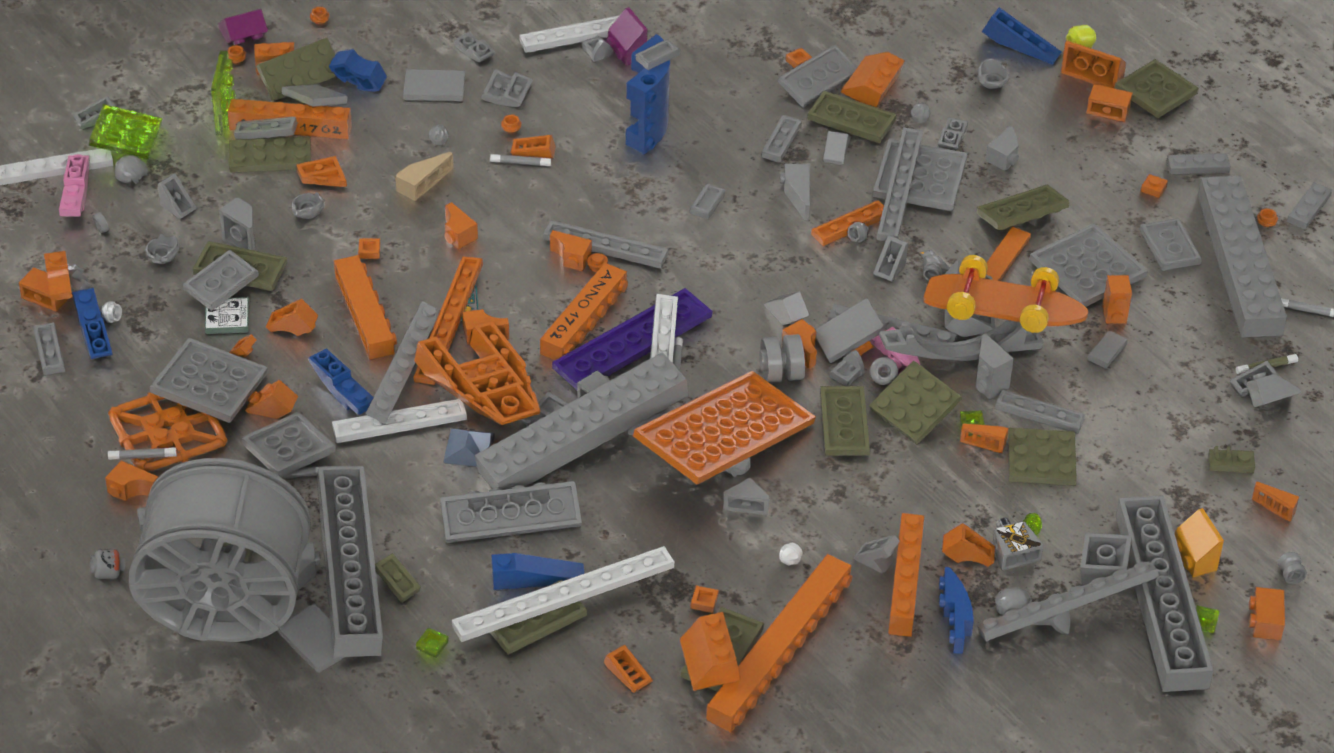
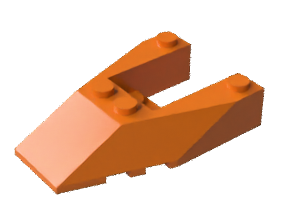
[414,321,540,425]

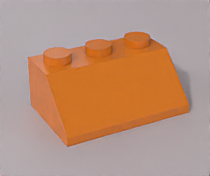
[1061,40,1126,88]
[841,52,905,108]
[680,612,740,691]

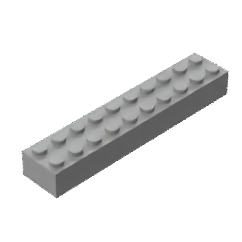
[1198,176,1287,338]
[475,352,689,490]
[317,466,383,657]
[1116,495,1213,692]

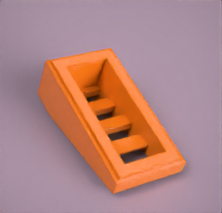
[511,135,556,159]
[960,423,1009,453]
[1252,481,1299,522]
[603,645,653,693]

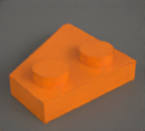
[296,156,347,187]

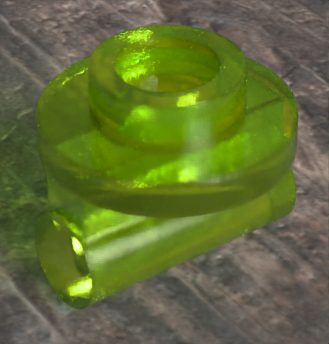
[1022,513,1042,535]

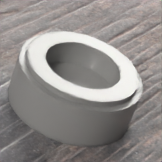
[92,212,109,234]

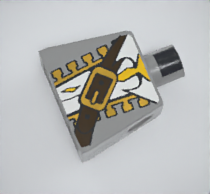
[993,518,1044,570]

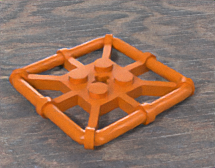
[108,392,228,472]

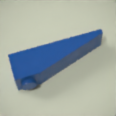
[982,7,1062,65]
[491,553,585,590]

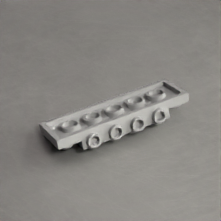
[440,481,582,543]

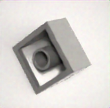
[219,197,255,251]
[976,333,1014,400]
[1080,533,1132,586]

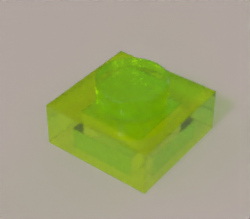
[959,410,985,433]
[1196,605,1220,633]
[416,628,449,658]

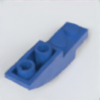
[72,288,113,359]
[308,348,374,415]
[939,567,974,654]

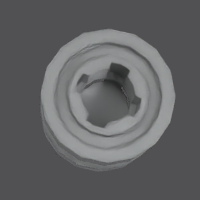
[1278,552,1307,584]

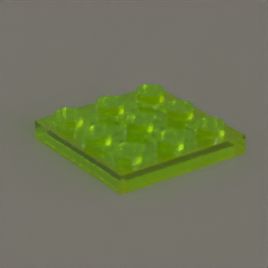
[211,51,235,136]
[89,104,163,160]

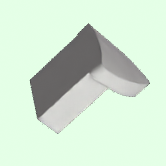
[582,36,613,61]
[830,350,865,386]
[1034,611,1070,634]

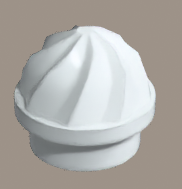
[100,301,122,323]
[779,542,803,566]

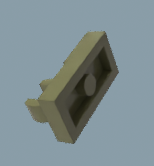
[1208,446,1255,473]
[375,553,421,603]

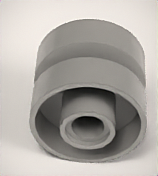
[759,334,805,383]

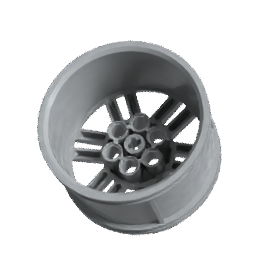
[129,458,311,642]

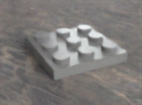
[242,412,335,477]

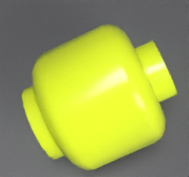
[1066,25,1096,48]

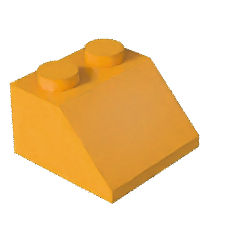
[1174,508,1224,577]

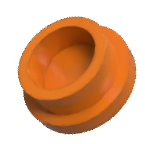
[310,7,329,24]
[226,45,246,63]
[501,114,521,133]
[1257,208,1278,227]
[587,253,608,272]

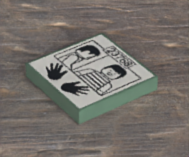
[205,297,249,334]

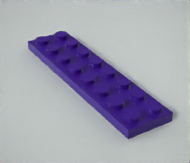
[552,288,712,390]

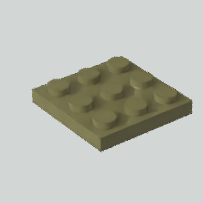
[1114,59,1199,118]
[869,360,962,445]
[1008,427,1077,486]

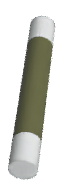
[1236,354,1298,375]

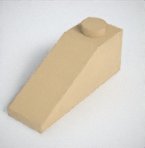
[395,152,454,201]

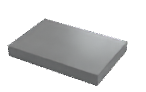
[403,69,465,101]
[282,84,347,106]
[1140,218,1202,271]
[182,250,259,311]
[815,298,886,363]
[277,603,344,673]

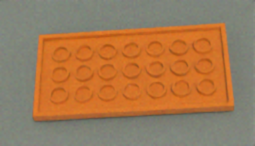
[633,371,816,485]

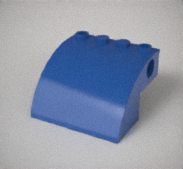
[626,34,670,155]

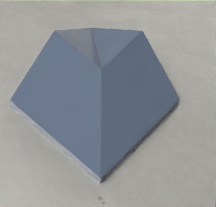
[444,428,495,467]

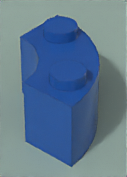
[329,49,387,92]

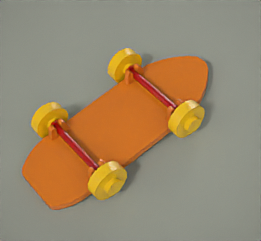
[923,255,1088,333]

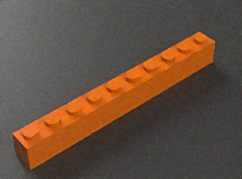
[706,554,852,732]

